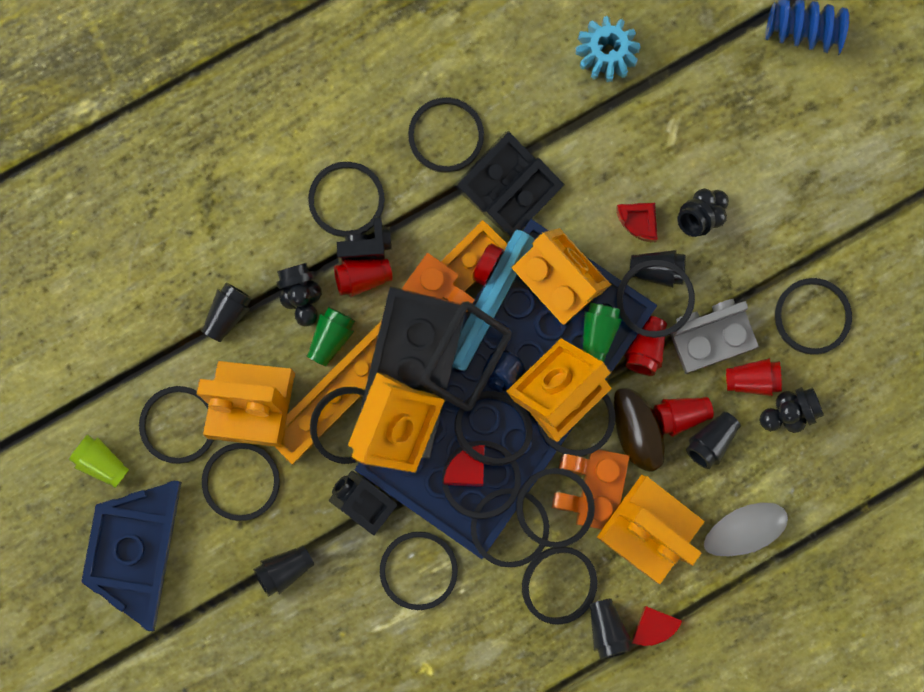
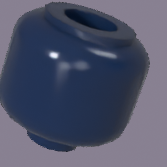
[482,350,525,392]

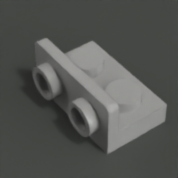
[670,299,759,375]

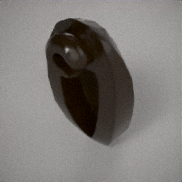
[614,388,665,472]

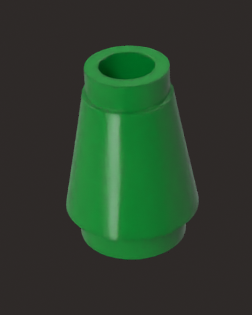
[583,302,622,361]
[307,307,355,367]

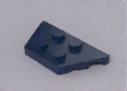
[81,480,182,631]

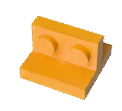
[511,228,611,325]
[506,338,612,442]
[197,361,295,447]
[348,373,445,473]
[596,474,705,584]

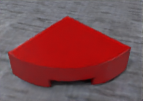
[616,203,658,242]
[444,445,485,486]
[631,606,682,646]

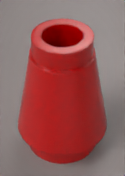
[334,259,392,297]
[625,316,667,376]
[726,358,782,396]
[653,397,714,437]

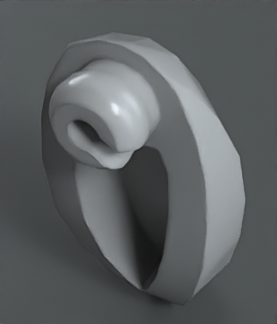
[704,503,788,556]

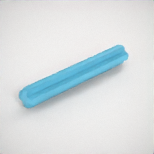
[453,230,534,371]

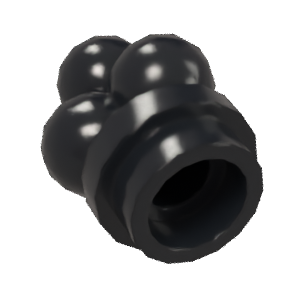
[677,188,729,237]
[276,263,322,327]
[759,387,824,433]

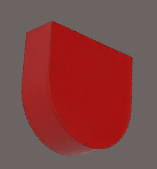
[472,243,503,287]

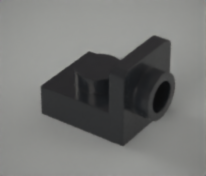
[337,217,392,265]
[329,471,398,536]

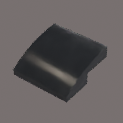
[454,131,565,238]

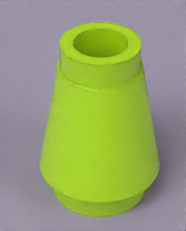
[69,434,129,488]

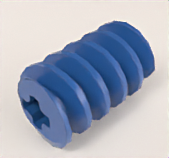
[765,0,849,56]

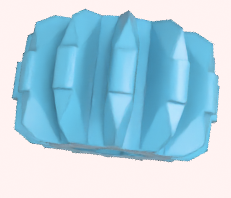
[575,16,640,82]

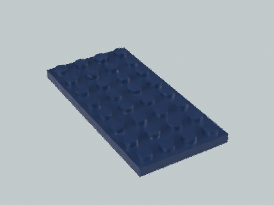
[354,219,658,560]

